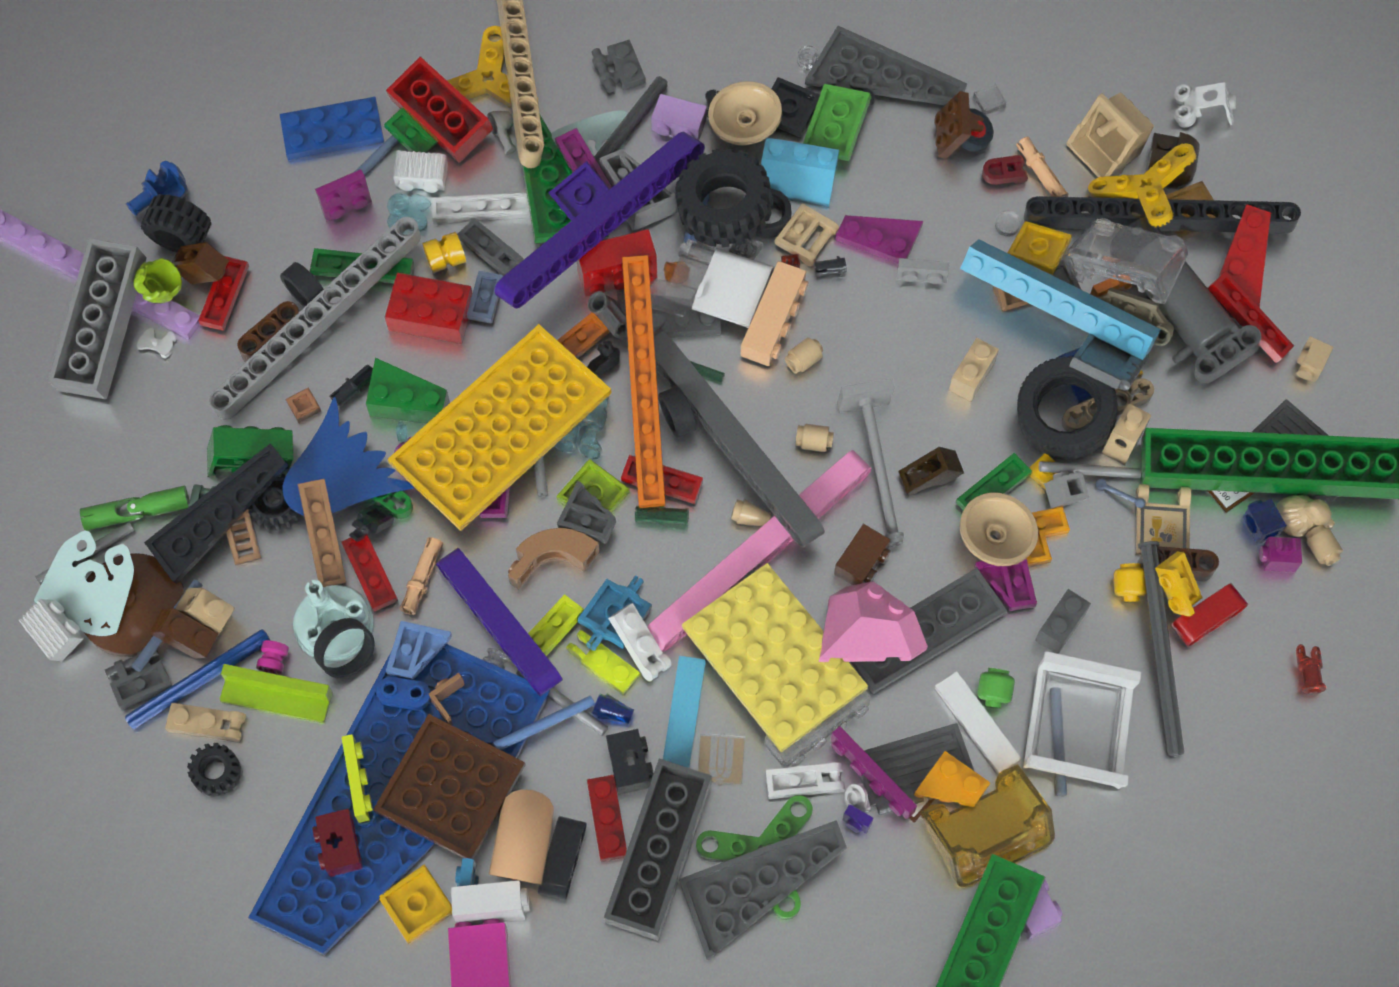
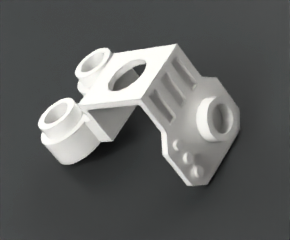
[1174,82,1237,128]

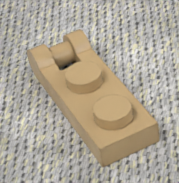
[165,703,246,742]

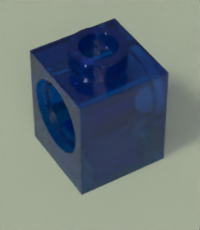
[1242,499,1287,544]

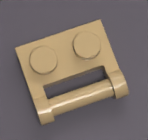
[775,203,839,266]

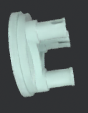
[293,580,374,663]

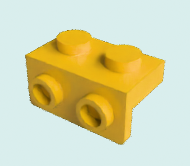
[1155,551,1203,616]

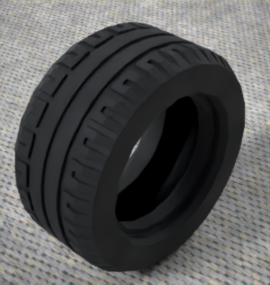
[1017,356,1118,460]

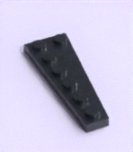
[144,444,288,584]

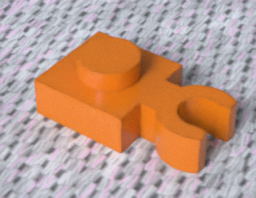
[1090,272,1135,297]

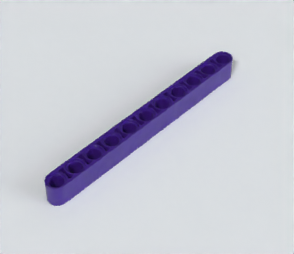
[495,131,705,309]

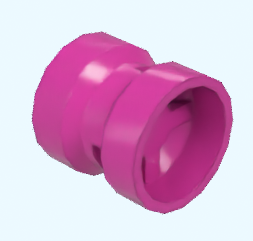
[256,640,289,675]

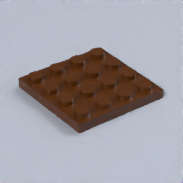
[373,714,526,859]

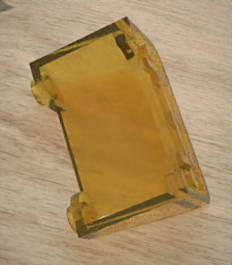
[920,764,1055,887]

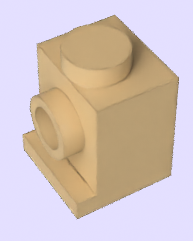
[1296,336,1333,382]

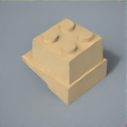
[1066,92,1154,177]

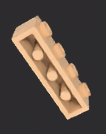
[741,261,809,366]

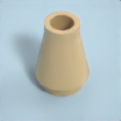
[731,499,771,526]

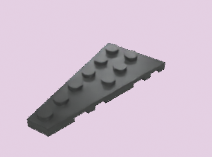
[805,26,967,105]
[679,820,847,960]

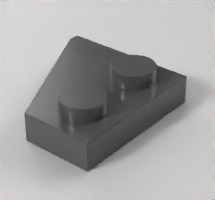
[557,481,617,544]

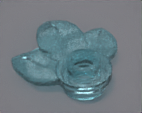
[387,193,431,233]

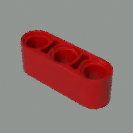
[1171,583,1248,647]

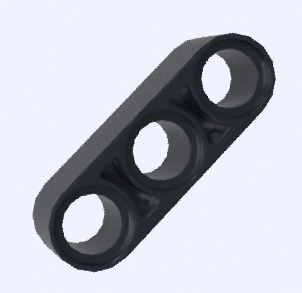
[538,816,587,900]

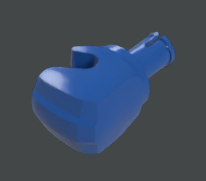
[126,160,188,216]

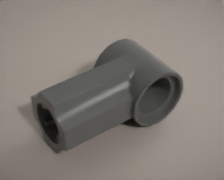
[588,291,627,339]

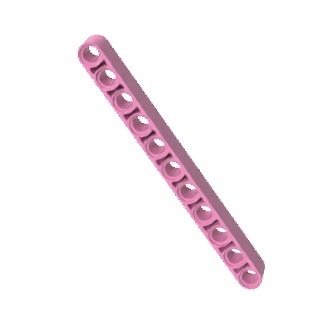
[647,450,872,652]

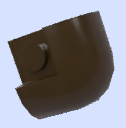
[1146,132,1200,189]

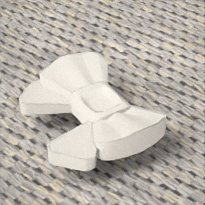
[137,327,176,359]

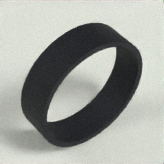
[314,618,375,678]

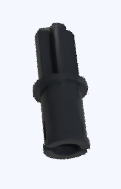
[329,365,373,408]

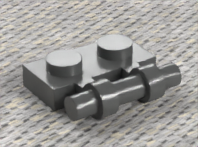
[591,39,646,93]
[105,650,172,710]

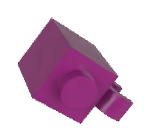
[1259,537,1302,572]

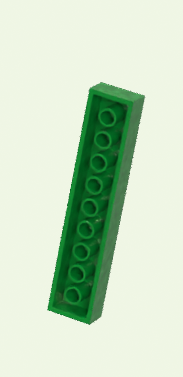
[1141,428,1399,499]

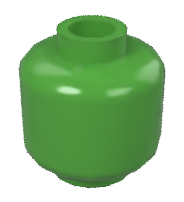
[977,668,1015,708]

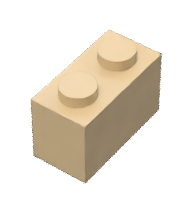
[949,337,999,402]

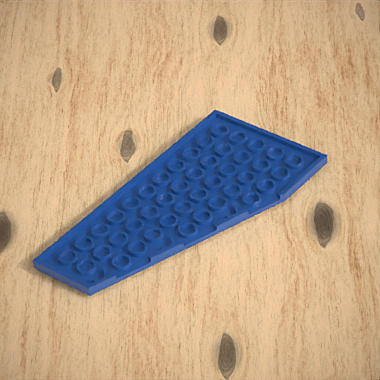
[248,644,550,955]

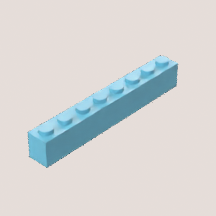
[960,239,1161,360]

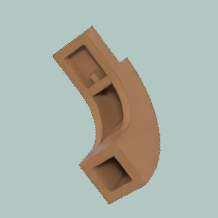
[508,528,600,590]

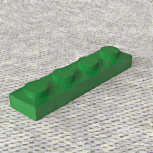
[310,248,414,284]

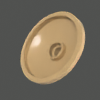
[708,81,782,145]
[959,493,1038,566]

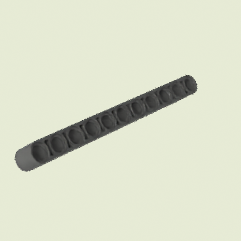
[654,328,825,548]

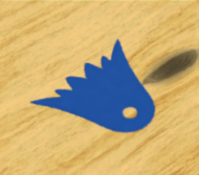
[283,397,415,515]

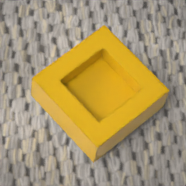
[1029,453,1057,490]

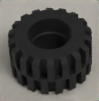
[140,194,212,252]

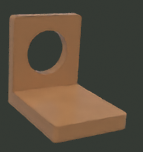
[429,673,465,725]

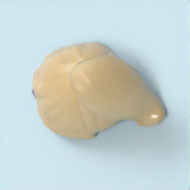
[1273,495,1335,537]

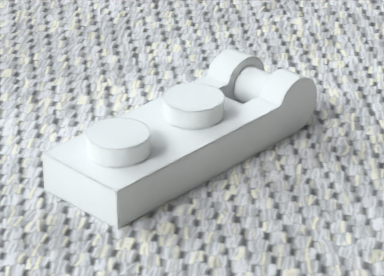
[608,603,672,681]
[765,762,845,799]

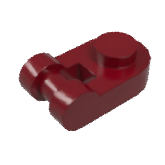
[982,155,1028,185]

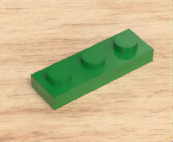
[956,453,1032,511]

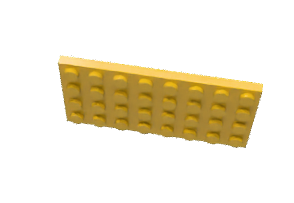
[388,324,612,531]

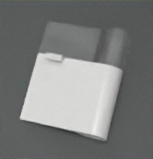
[663,239,774,328]

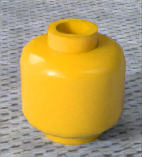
[1114,563,1147,602]

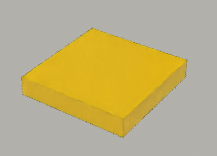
[1007,221,1072,275]
[379,864,452,944]

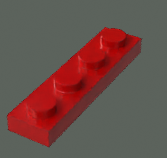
[1207,271,1294,363]

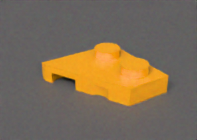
[914,751,990,807]

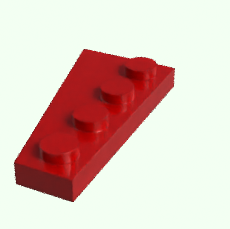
[1213,204,1271,308]

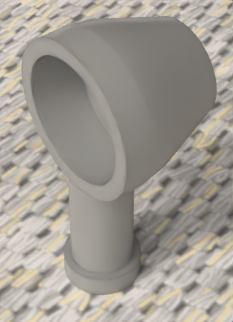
[487,111,517,155]

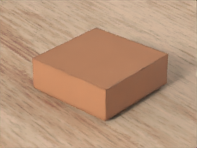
[286,387,321,423]

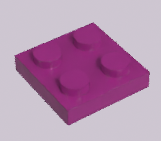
[315,169,372,221]

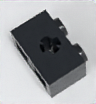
[606,729,654,795]

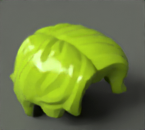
[133,258,182,303]

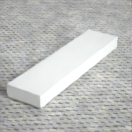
[431,192,531,223]
[934,671,1022,776]

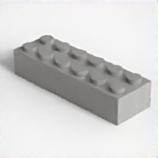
[47,238,147,400]

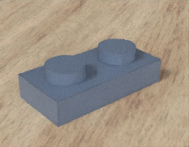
[467,271,503,324]

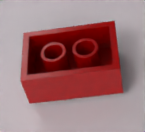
[577,229,658,297]
[385,273,472,344]

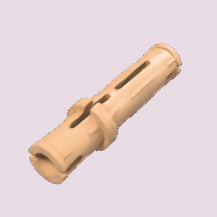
[1016,136,1069,197]
[399,537,443,615]

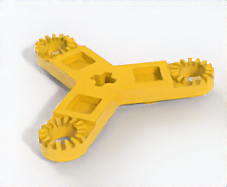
[447,26,538,108]
[1088,144,1197,227]

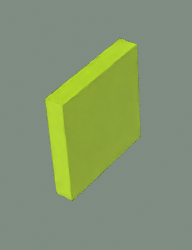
[556,459,630,513]

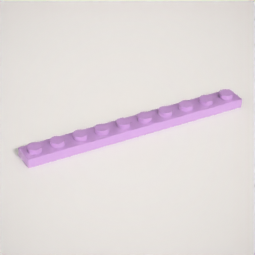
[0,210,200,340]

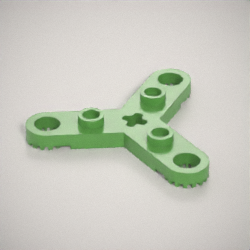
[696,795,813,920]

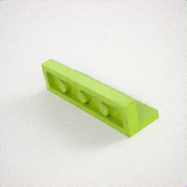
[220,664,333,723]

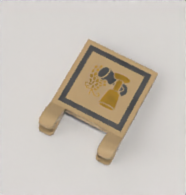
[1136,484,1191,554]

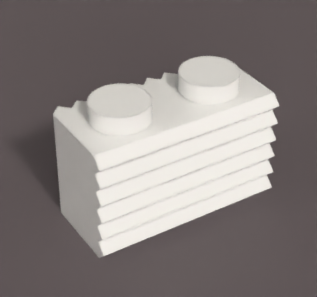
[393,150,448,193]
[19,599,84,661]

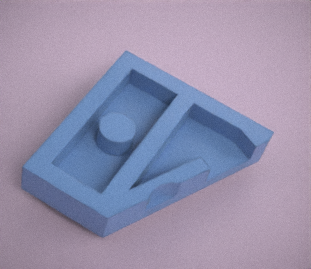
[386,621,452,680]

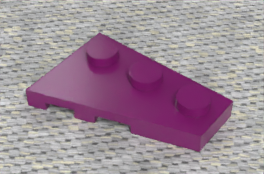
[835,215,923,263]

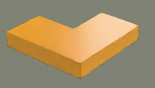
[1026,506,1070,567]

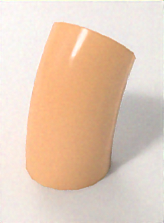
[489,789,554,885]

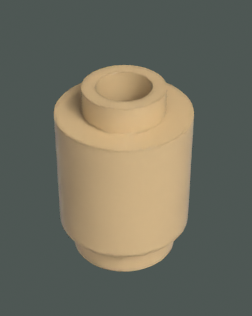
[785,338,823,374]
[795,424,834,452]
[1305,525,1343,566]

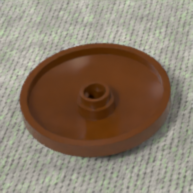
[84,553,185,657]

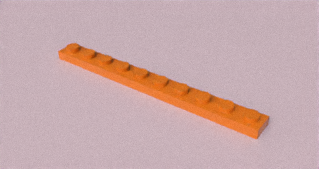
[622,255,666,508]

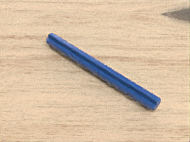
[125,629,270,729]

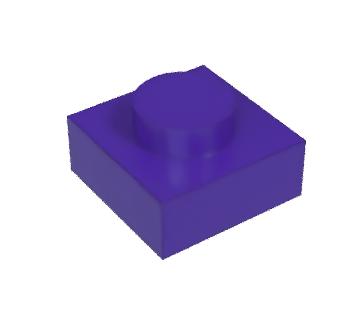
[842,804,874,834]

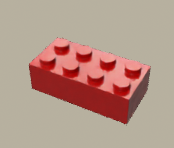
[386,56,493,163]

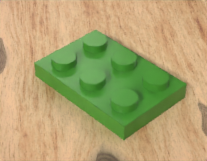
[803,84,871,161]

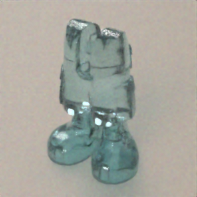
[555,396,609,459]

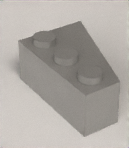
[599,149,677,231]

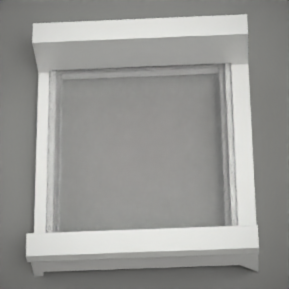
[1023,651,1141,789]

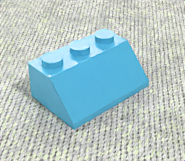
[761,138,839,207]

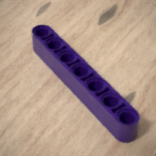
[436,548,563,696]

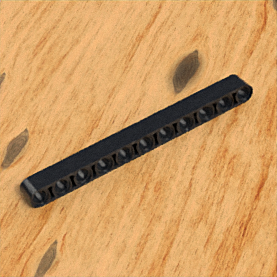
[1024,196,1301,234]

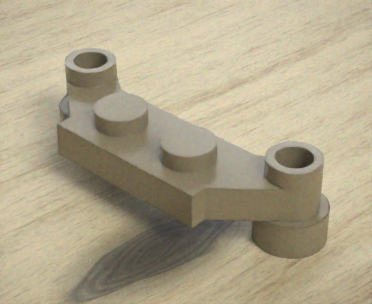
[1097,288,1174,346]

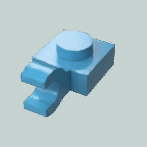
[455,858,479,887]

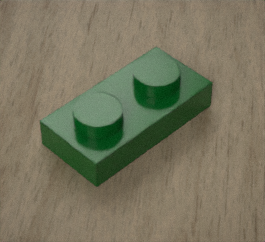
[384,108,437,153]

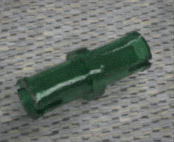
[635,506,689,526]

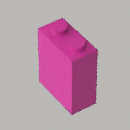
[448,919,511,987]

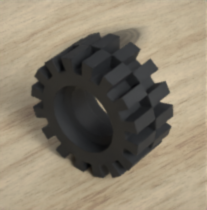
[187,743,241,796]

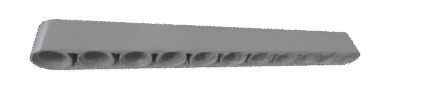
[209,217,421,419]

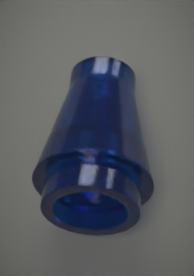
[592,693,634,724]

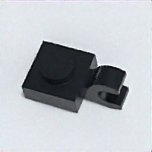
[349,503,395,542]

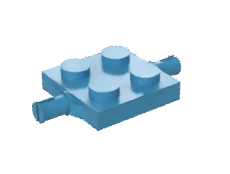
[578,576,652,651]

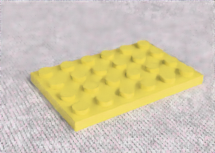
[682,563,868,753]

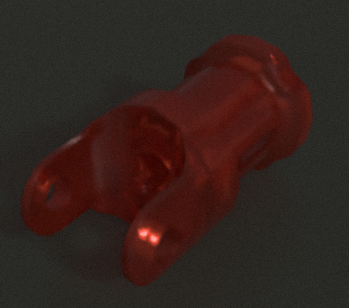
[1296,644,1326,694]

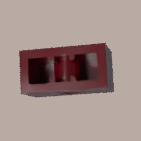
[312,809,363,877]

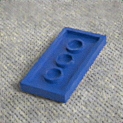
[280,97,384,160]

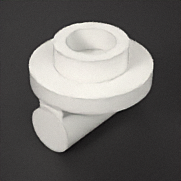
[845,783,872,812]

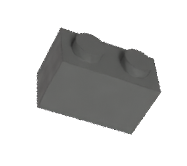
[1035,589,1091,654]

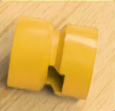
[422,232,466,274]

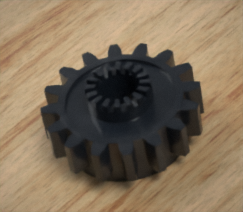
[248,474,299,531]

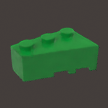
[366,357,450,423]
[207,425,294,477]

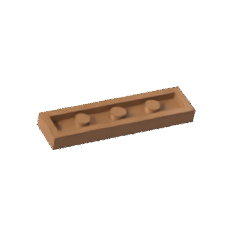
[297,479,346,587]

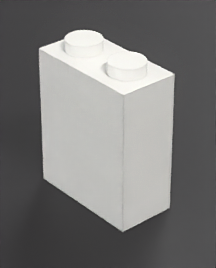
[451,880,530,925]

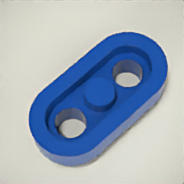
[376,677,431,710]

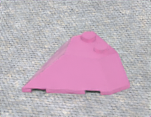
[819,581,928,662]

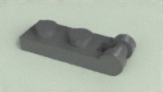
[457,218,524,276]

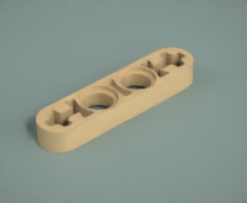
[1062,378,1154,432]

